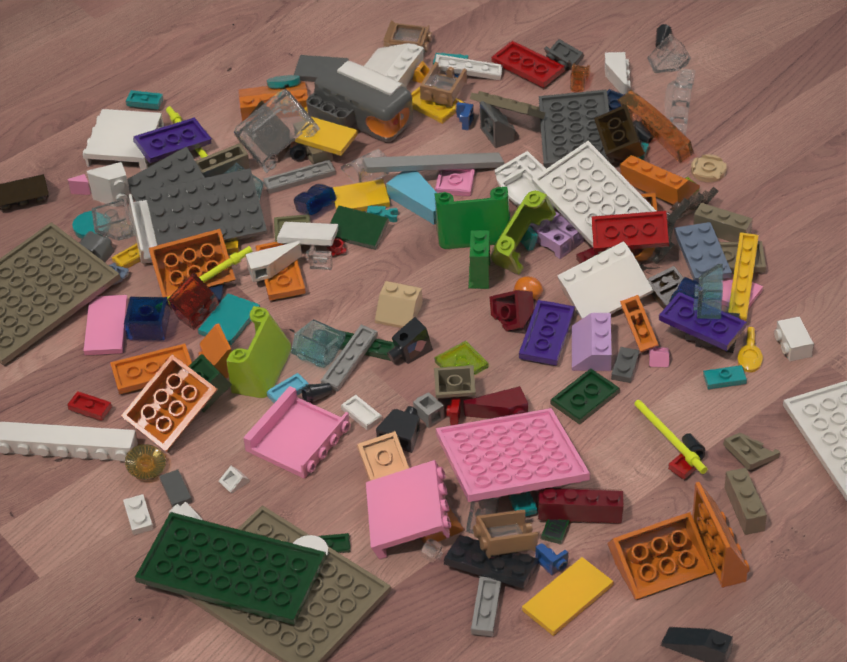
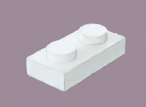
[123,494,153,535]

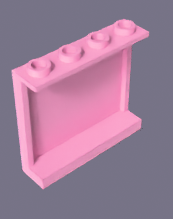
[243,386,350,479]
[366,460,451,559]

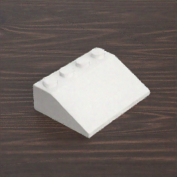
[364,43,424,86]
[557,241,653,319]

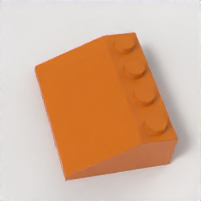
[238,81,308,124]
[149,229,236,300]
[121,355,218,452]
[692,482,750,588]
[607,512,714,600]

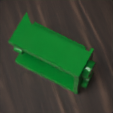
[468,230,490,289]

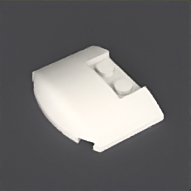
[495,151,555,209]

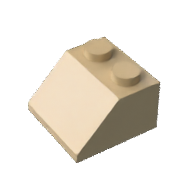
[375,281,422,328]

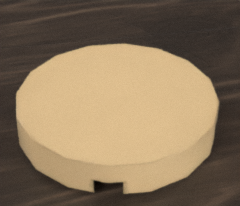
[691,154,727,183]

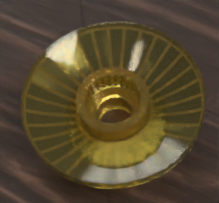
[125,444,166,480]

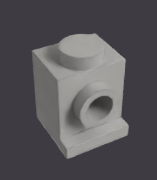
[413,392,444,428]

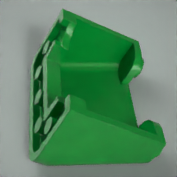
[434,186,510,249]

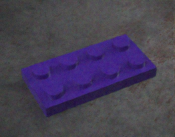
[133,117,212,163]
[659,292,747,351]
[519,300,575,366]

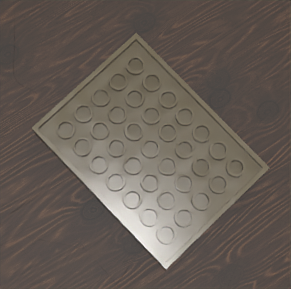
[0,222,121,366]
[181,505,391,662]

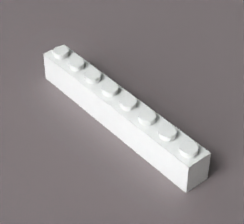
[0,422,138,461]

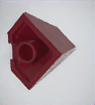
[489,290,534,331]

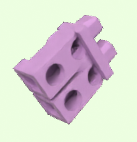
[530,212,584,259]

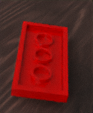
[491,41,565,88]
[591,211,669,252]

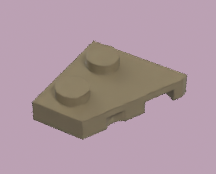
[723,433,780,470]

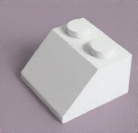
[87,162,130,206]

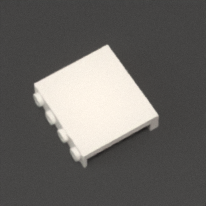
[83,109,164,171]

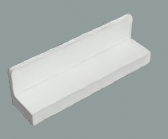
[129,194,157,264]

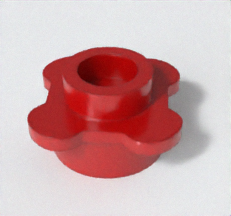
[326,239,347,256]

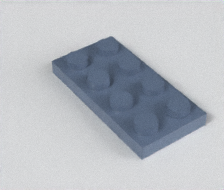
[674,222,732,283]

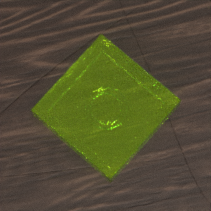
[434,341,489,375]

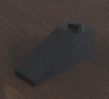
[661,627,733,662]

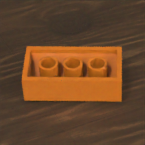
[620,155,700,206]

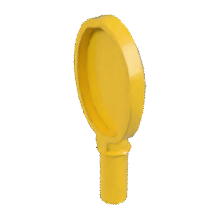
[737,327,763,373]

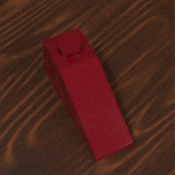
[464,386,528,419]

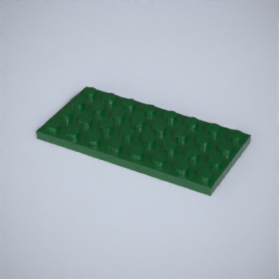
[135,512,326,625]

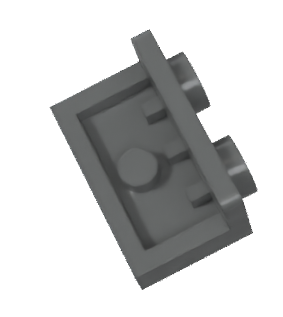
[544,39,585,71]

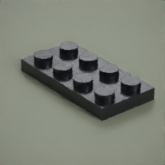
[444,535,539,589]

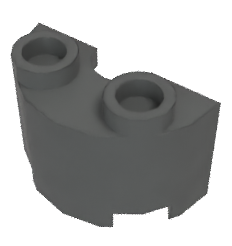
[79,231,114,262]

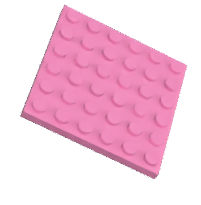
[436,408,590,502]

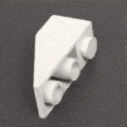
[605,52,630,95]
[246,241,302,282]

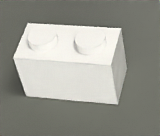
[774,317,814,362]

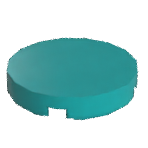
[267,75,300,88]
[72,211,109,239]

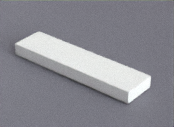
[435,54,502,80]

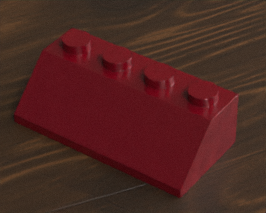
[538,487,624,523]

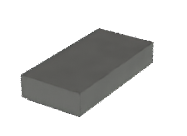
[159,470,192,508]

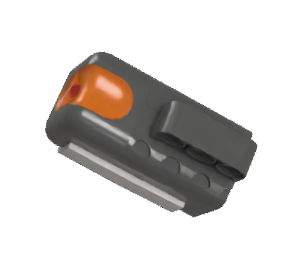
[306,60,413,143]

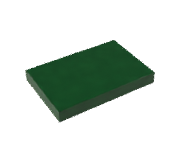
[330,205,389,250]
[550,368,620,425]

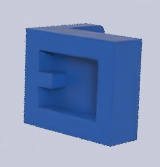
[456,102,474,130]
[535,543,569,575]

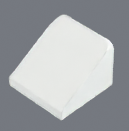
[219,466,250,493]

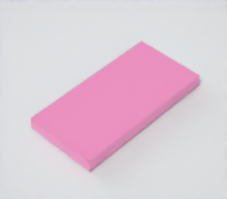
[84,295,128,355]

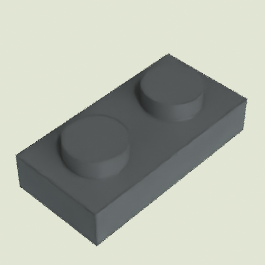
[611,347,640,383]

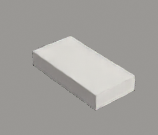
[341,395,382,431]

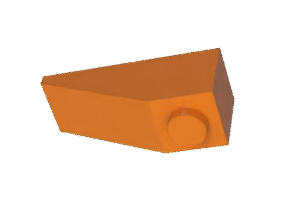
[620,295,659,353]

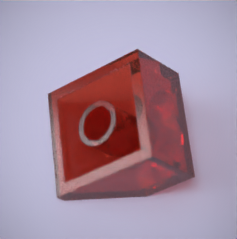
[168,273,219,330]

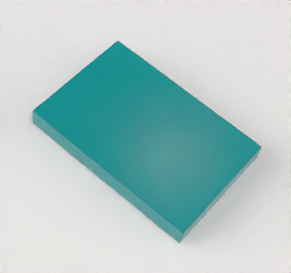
[198,293,260,346]

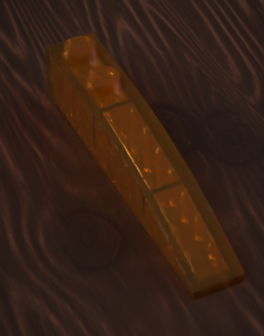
[618,90,694,163]

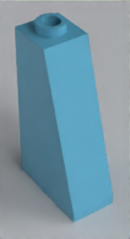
[386,171,437,225]

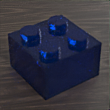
[124,296,170,340]

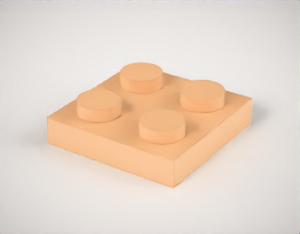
[357,431,409,481]

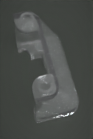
[234,89,320,173]

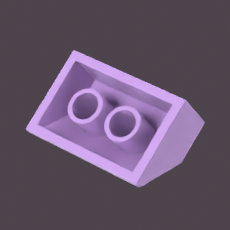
[572,313,612,371]

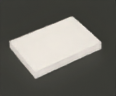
[277,222,338,246]

